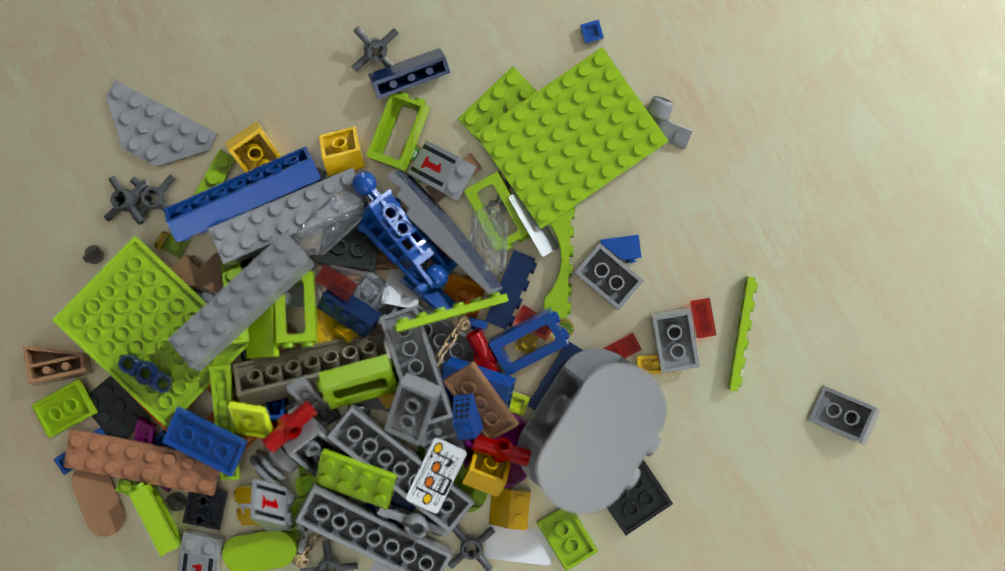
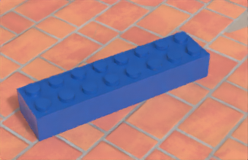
[164,146,321,242]

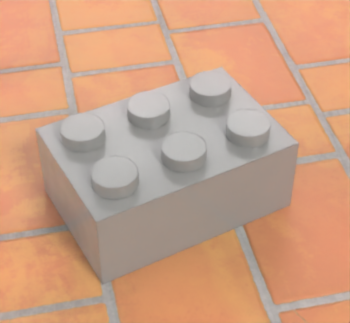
[573,243,644,310]
[283,418,347,477]

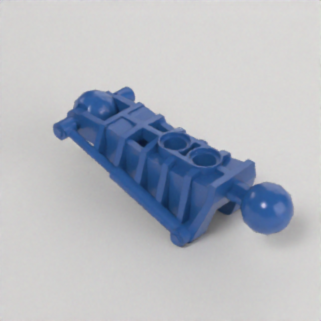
[352,171,458,295]

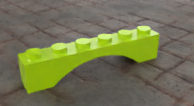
[543,207,575,318]

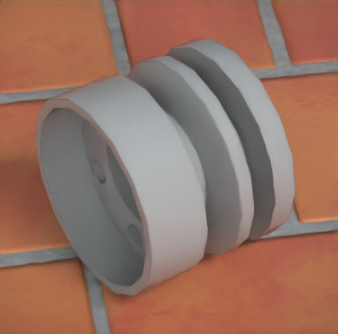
[249,445,300,485]

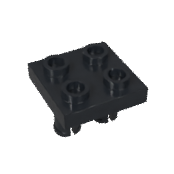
[182,489,229,530]

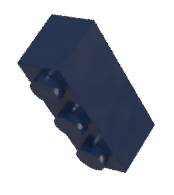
[317,283,382,339]

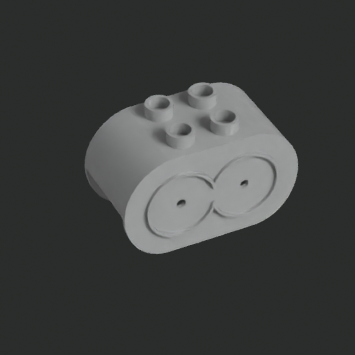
[517,348,666,514]

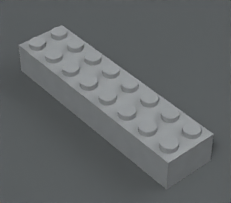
[208,168,368,269]
[168,232,316,371]
[327,404,474,533]
[295,482,452,571]

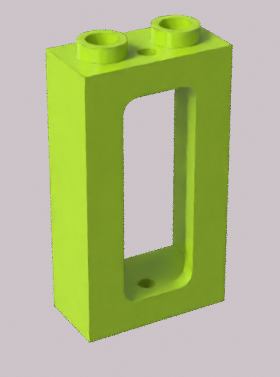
[366,91,431,172]
[464,171,530,252]
[275,271,319,349]
[317,354,398,410]
[128,482,183,557]

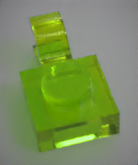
[295,465,315,499]

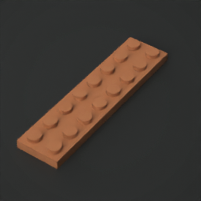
[64,428,219,496]

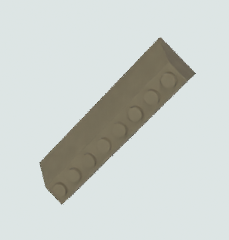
[233,328,395,406]

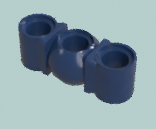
[118,354,173,393]

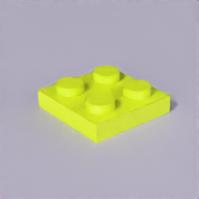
[227,402,273,438]

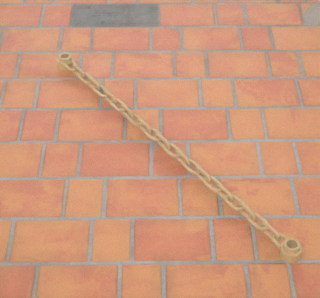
[292,314,470,568]

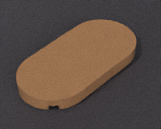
[72,470,125,537]

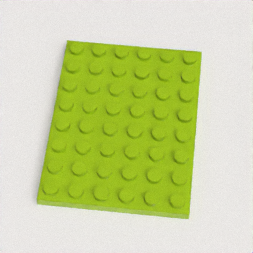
[475,47,669,229]
[52,236,249,428]

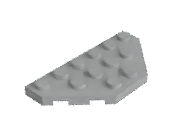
[106,80,218,167]

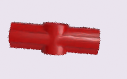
[466,329,503,374]
[262,400,317,453]
[471,435,532,467]

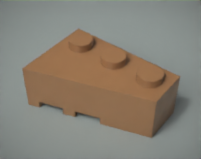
[22,346,93,386]

